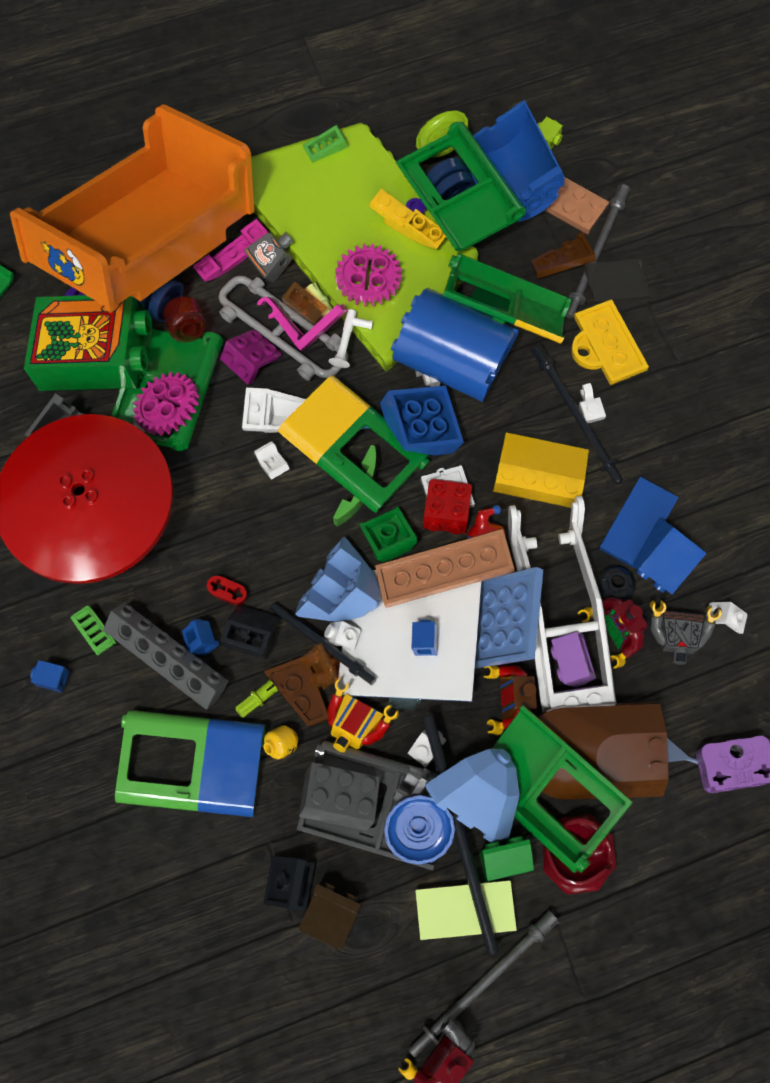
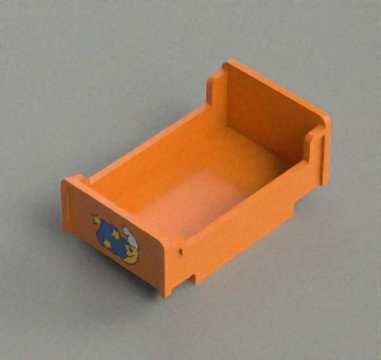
[10,104,254,313]

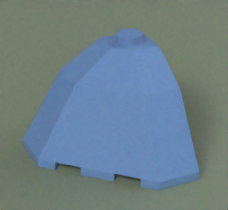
[295,537,380,622]
[425,749,520,843]

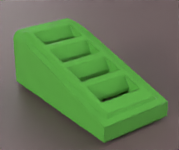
[303,125,348,162]
[70,605,116,656]

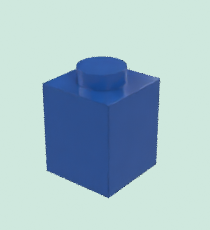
[411,619,438,656]
[30,660,70,693]

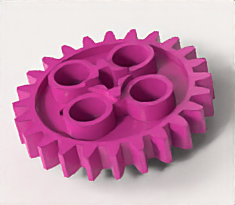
[335,244,402,307]
[133,372,200,436]

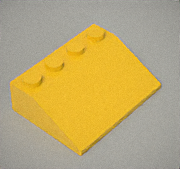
[493,433,589,508]

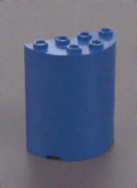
[470,100,565,222]
[391,288,519,402]

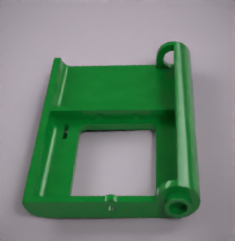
[111,329,223,451]

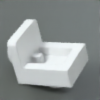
[254,442,289,480]
[324,621,360,650]
[408,730,446,767]

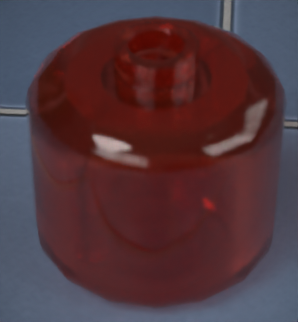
[163,296,206,343]

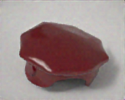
[542,814,616,894]

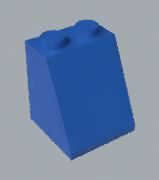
[633,518,706,594]

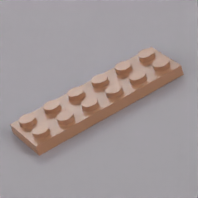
[375,529,515,608]

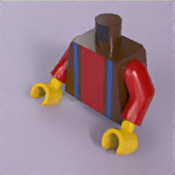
[484,665,537,735]

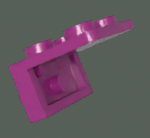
[220,330,281,385]

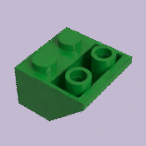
[479,836,534,882]

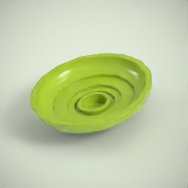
[416,111,468,157]

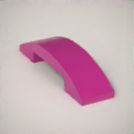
[193,219,268,282]

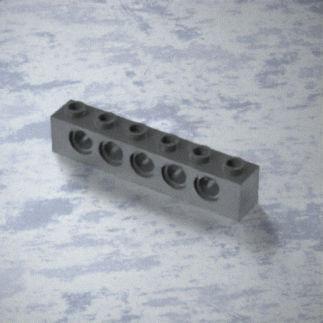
[103,603,228,710]

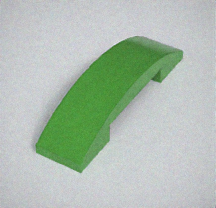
[333,445,376,526]

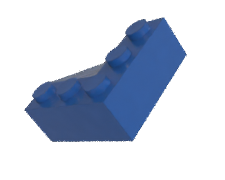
[380,386,464,456]

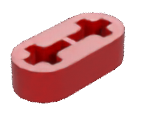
[207,576,248,606]

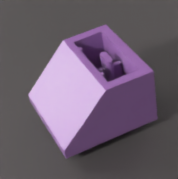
[551,632,596,688]

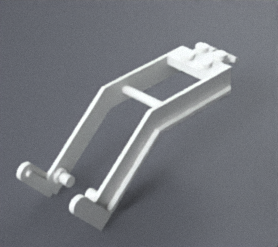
[508,496,616,713]

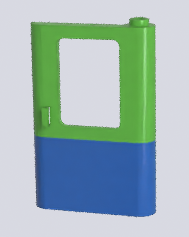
[115,710,265,817]

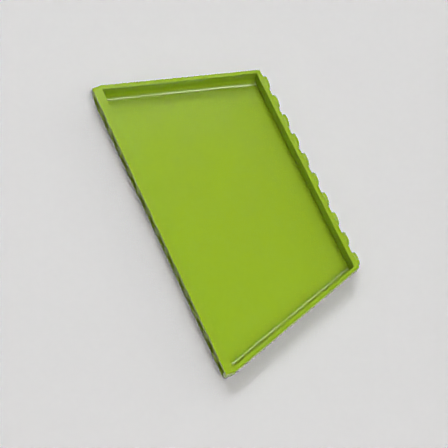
[251,123,478,372]

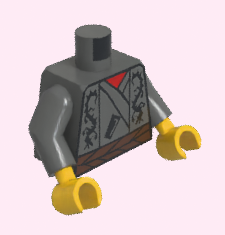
[650,600,722,665]

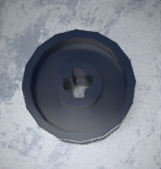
[427,158,476,205]
[136,279,184,323]

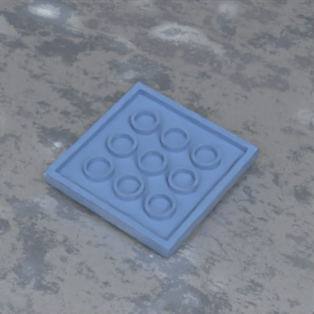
[475,567,543,668]

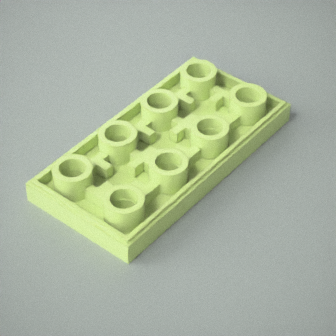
[415,881,517,940]

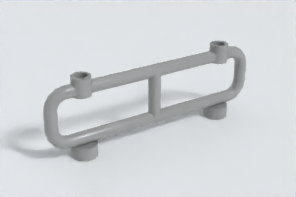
[218,276,348,381]

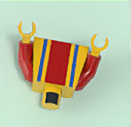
[327,679,399,752]

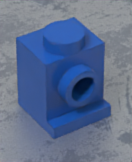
[182,619,219,655]

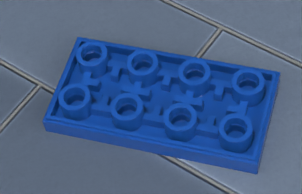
[599,477,679,570]

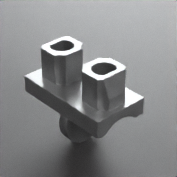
[393,767,431,803]

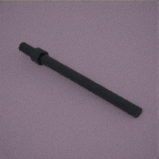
[270,602,377,686]

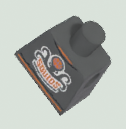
[244,232,294,283]

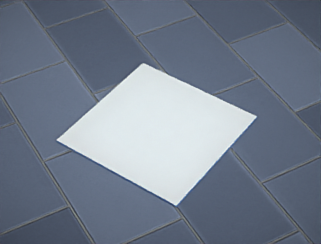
[338,570,482,702]

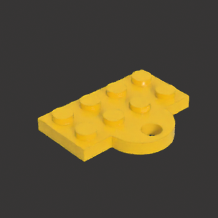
[571,299,649,385]

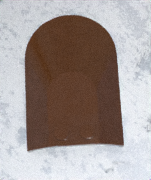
[538,701,668,800]

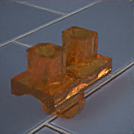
[301,643,340,690]

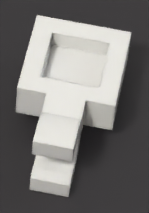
[579,383,606,423]

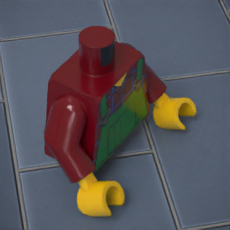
[578,597,647,669]

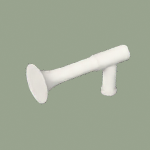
[329,309,373,368]

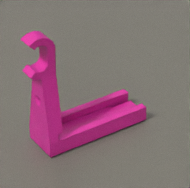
[257,297,348,350]

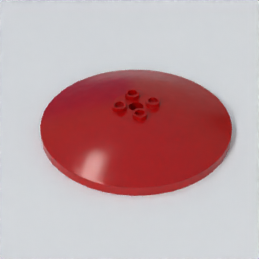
[0,414,173,584]

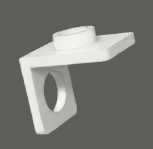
[706,602,747,634]

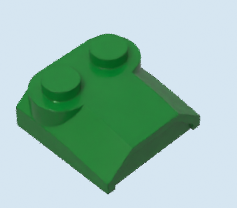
[359,507,417,562]

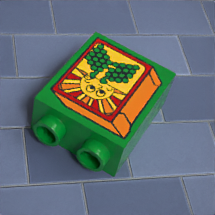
[24,295,152,391]

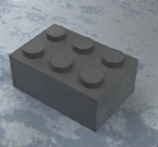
[299,762,380,831]

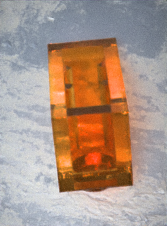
[282,281,327,325]

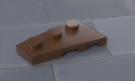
[531,232,596,278]
[264,656,328,728]

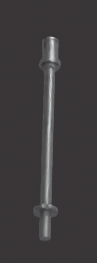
[566,184,630,318]
[408,910,559,1057]

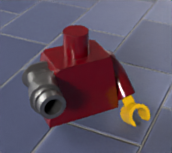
[398,1017,475,1083]

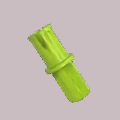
[235,680,278,718]

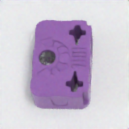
[696,736,770,793]

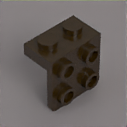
[299,882,361,950]

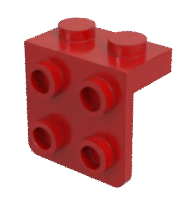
[423,479,472,534]

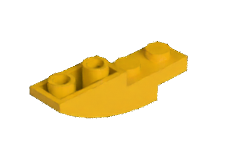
[369,188,446,250]

